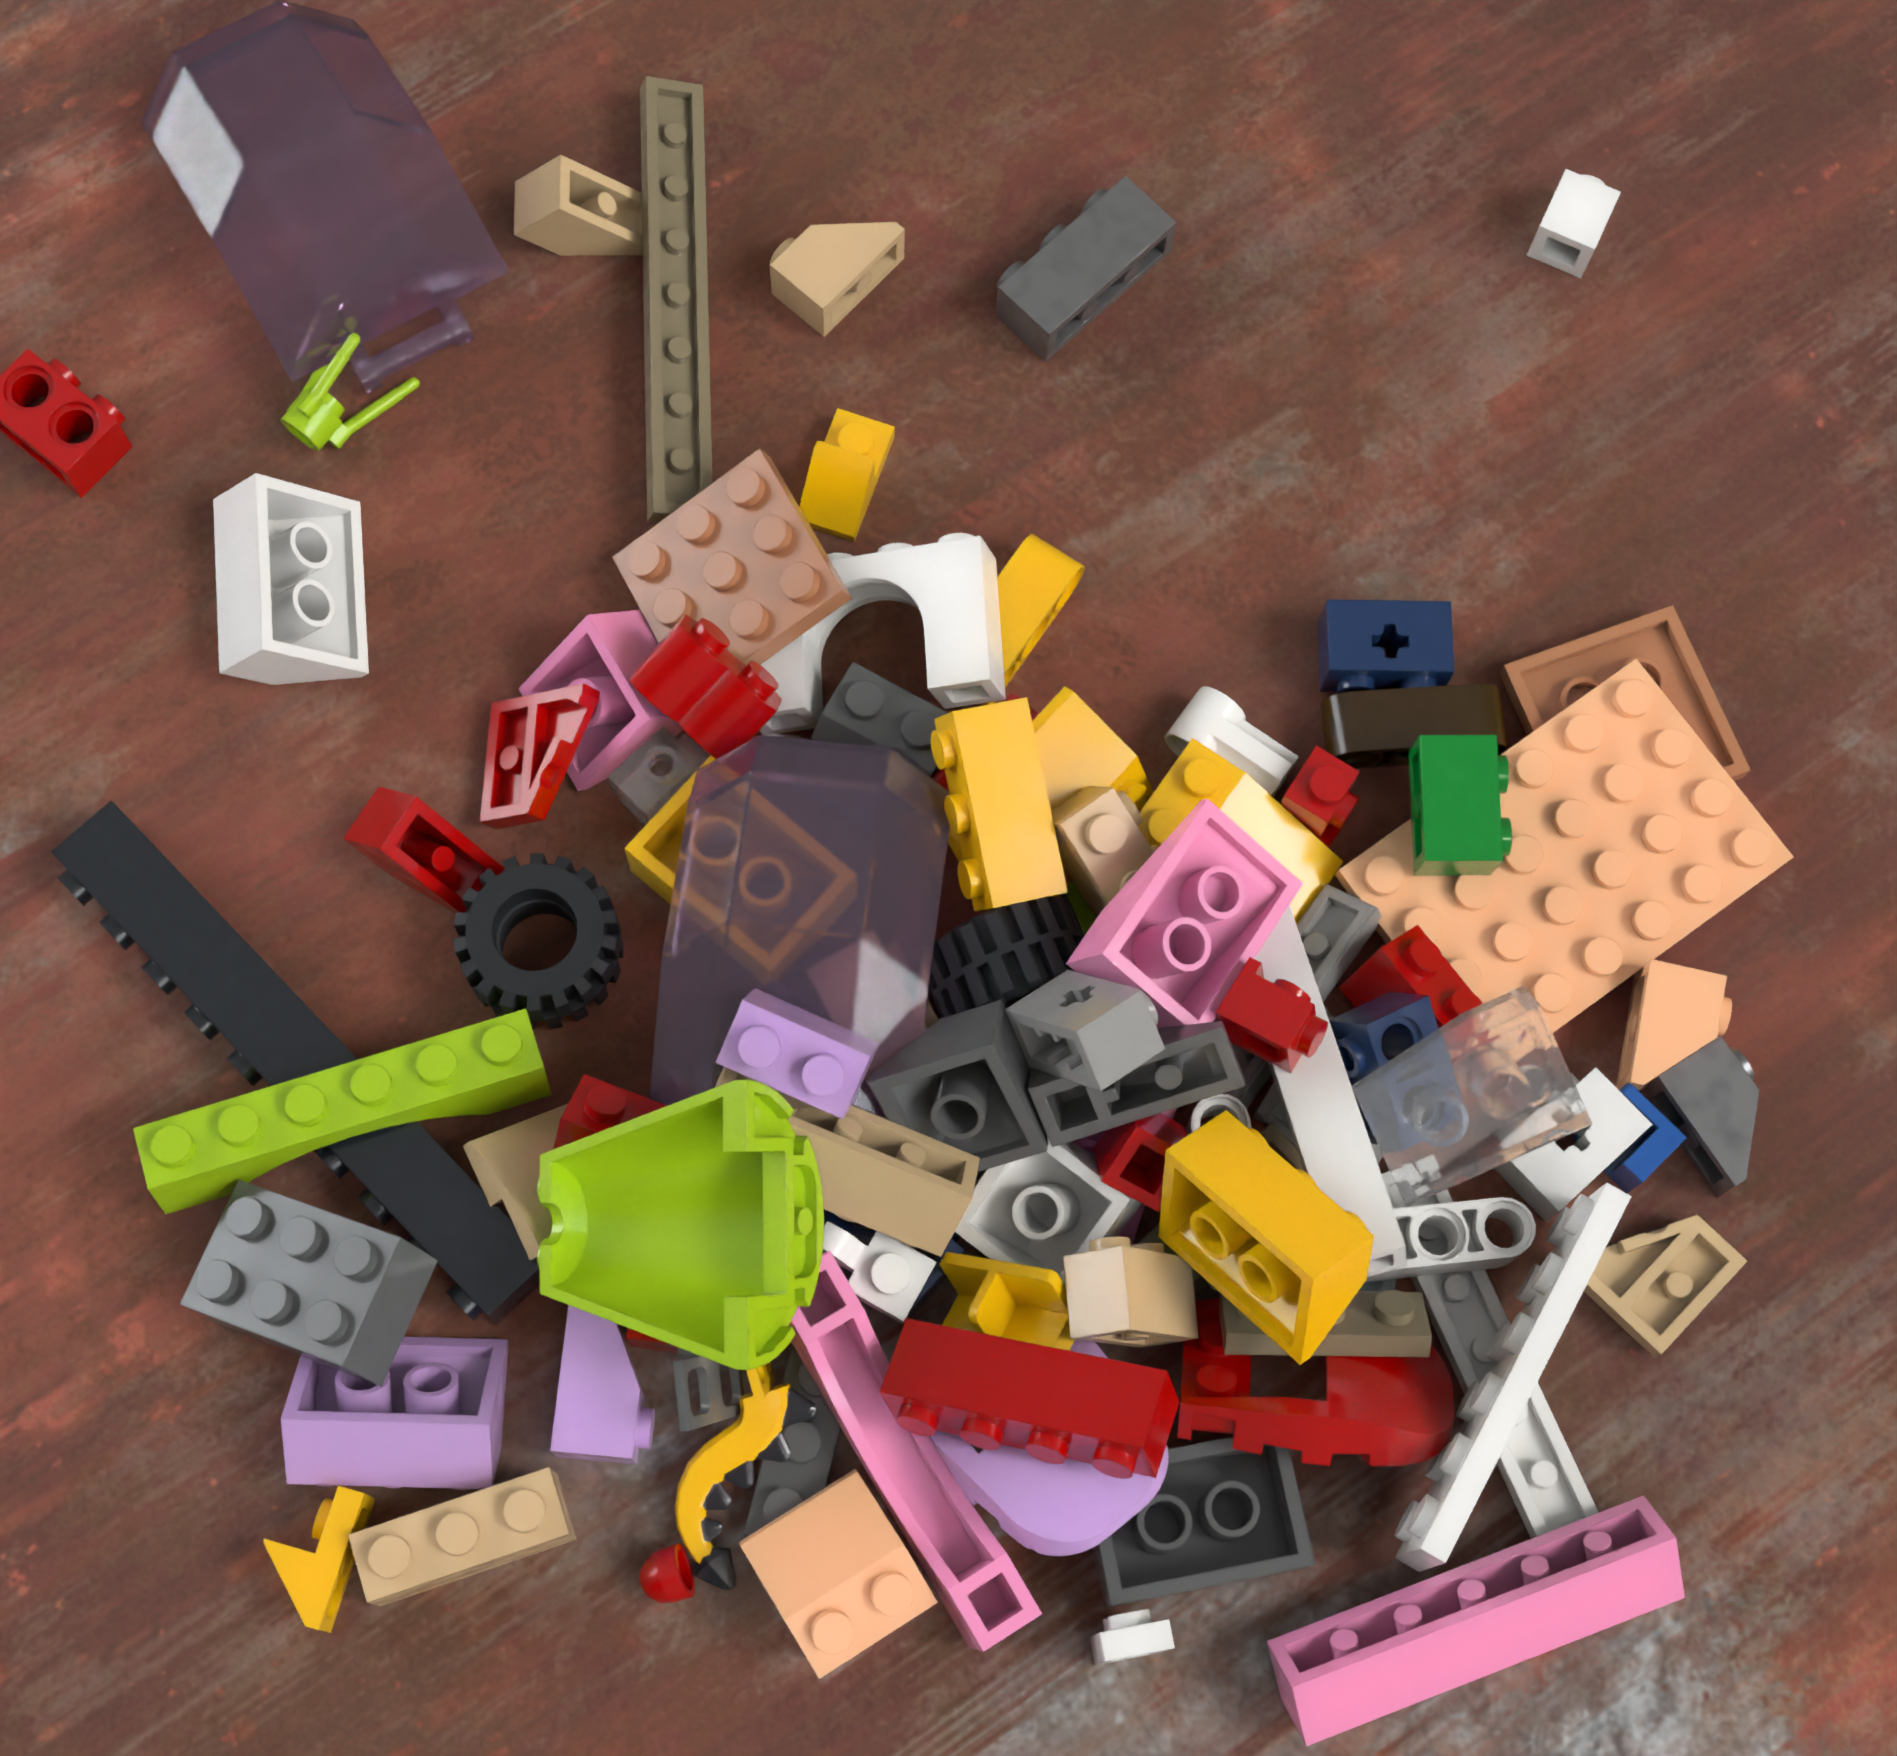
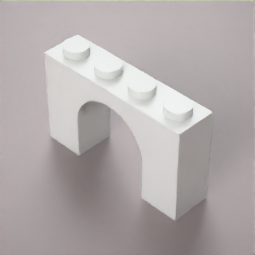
[759,533,1006,736]

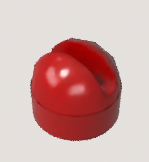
[640,1543,695,1603]

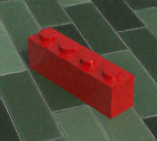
[879,1318,1180,1479]

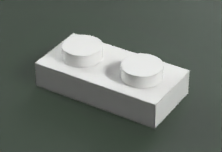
[1089,1609,1175,1665]

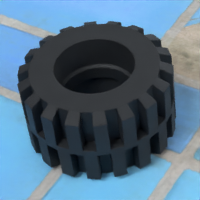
[453,853,624,1029]
[920,897,1085,1018]

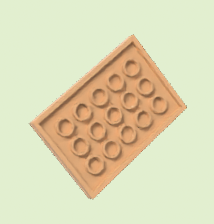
[1335,659,1794,1079]

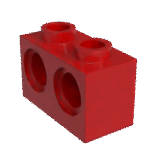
[0,349,132,499]

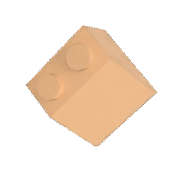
[738,1469,938,1679]

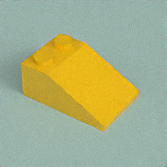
[1138,738,1343,925]

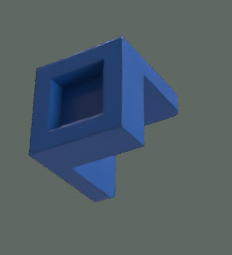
[1573,1083,1687,1194]

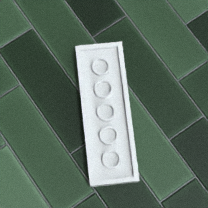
[1394,1183,1632,1572]

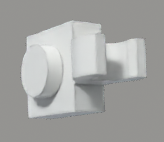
[822,1221,937,1324]

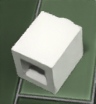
[1527,169,1621,278]

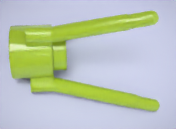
[280,315,420,452]

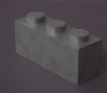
[996,176,1177,362]

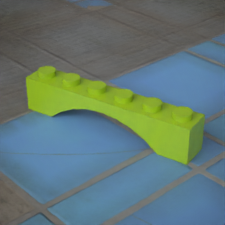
[133,1009,552,1214]

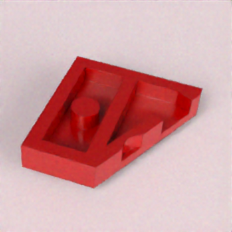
[480,683,600,829]

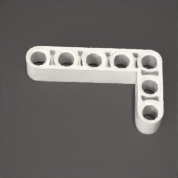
[1185,1094,1536,1293]

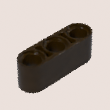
[1320,684,1507,769]

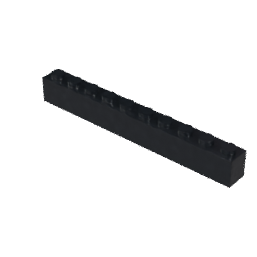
[51,800,540,1325]

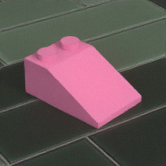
[1066,798,1303,1028]

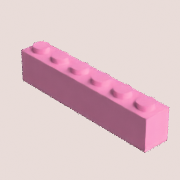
[1267,1495,1685,1746]

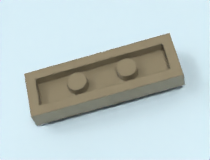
[1218,1290,1432,1357]

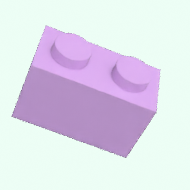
[715,988,879,1119]

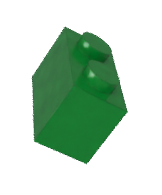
[1408,735,1512,876]

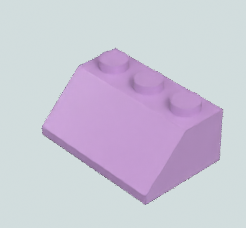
[281,1337,508,1490]

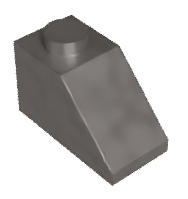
[1641,1036,1760,1198]

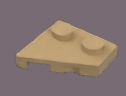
[1584,1215,1747,1358]

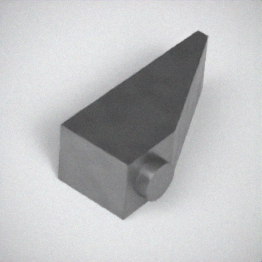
[1028,1021,1245,1147]

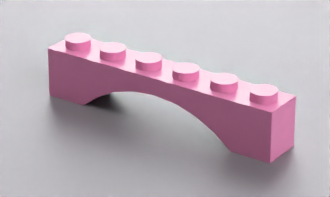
[789,1251,1042,1652]

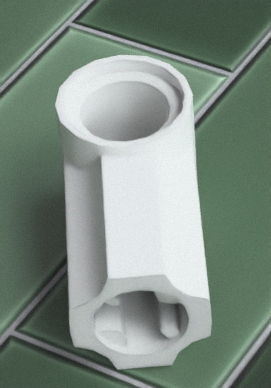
[1164,686,1299,797]

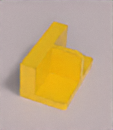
[939,1252,1075,1351]

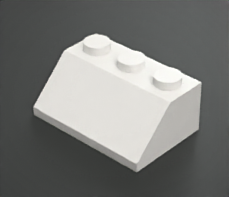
[213,473,369,685]

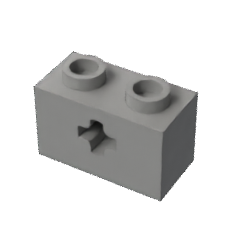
[1005,970,1165,1091]

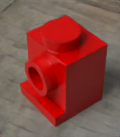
[1280,745,1361,848]
[1216,957,1328,1073]

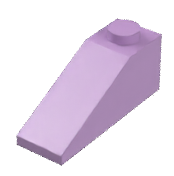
[550,1305,655,1465]

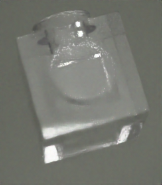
[608,726,708,826]

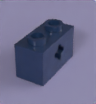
[1317,599,1454,694]

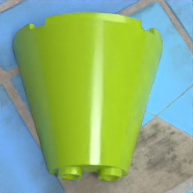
[537,1080,824,1370]

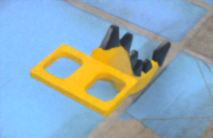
[675,1361,816,1590]

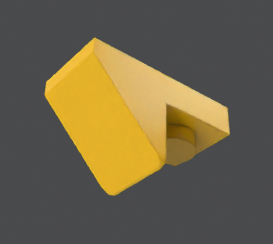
[800,408,895,542]
[263,1486,375,1633]

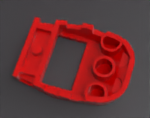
[1177,1299,1454,1466]

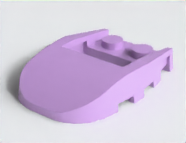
[929,1340,1169,1556]

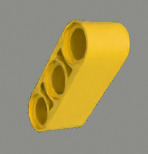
[979,534,1085,706]

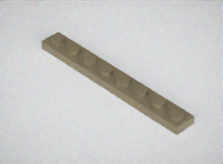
[640,76,712,523]

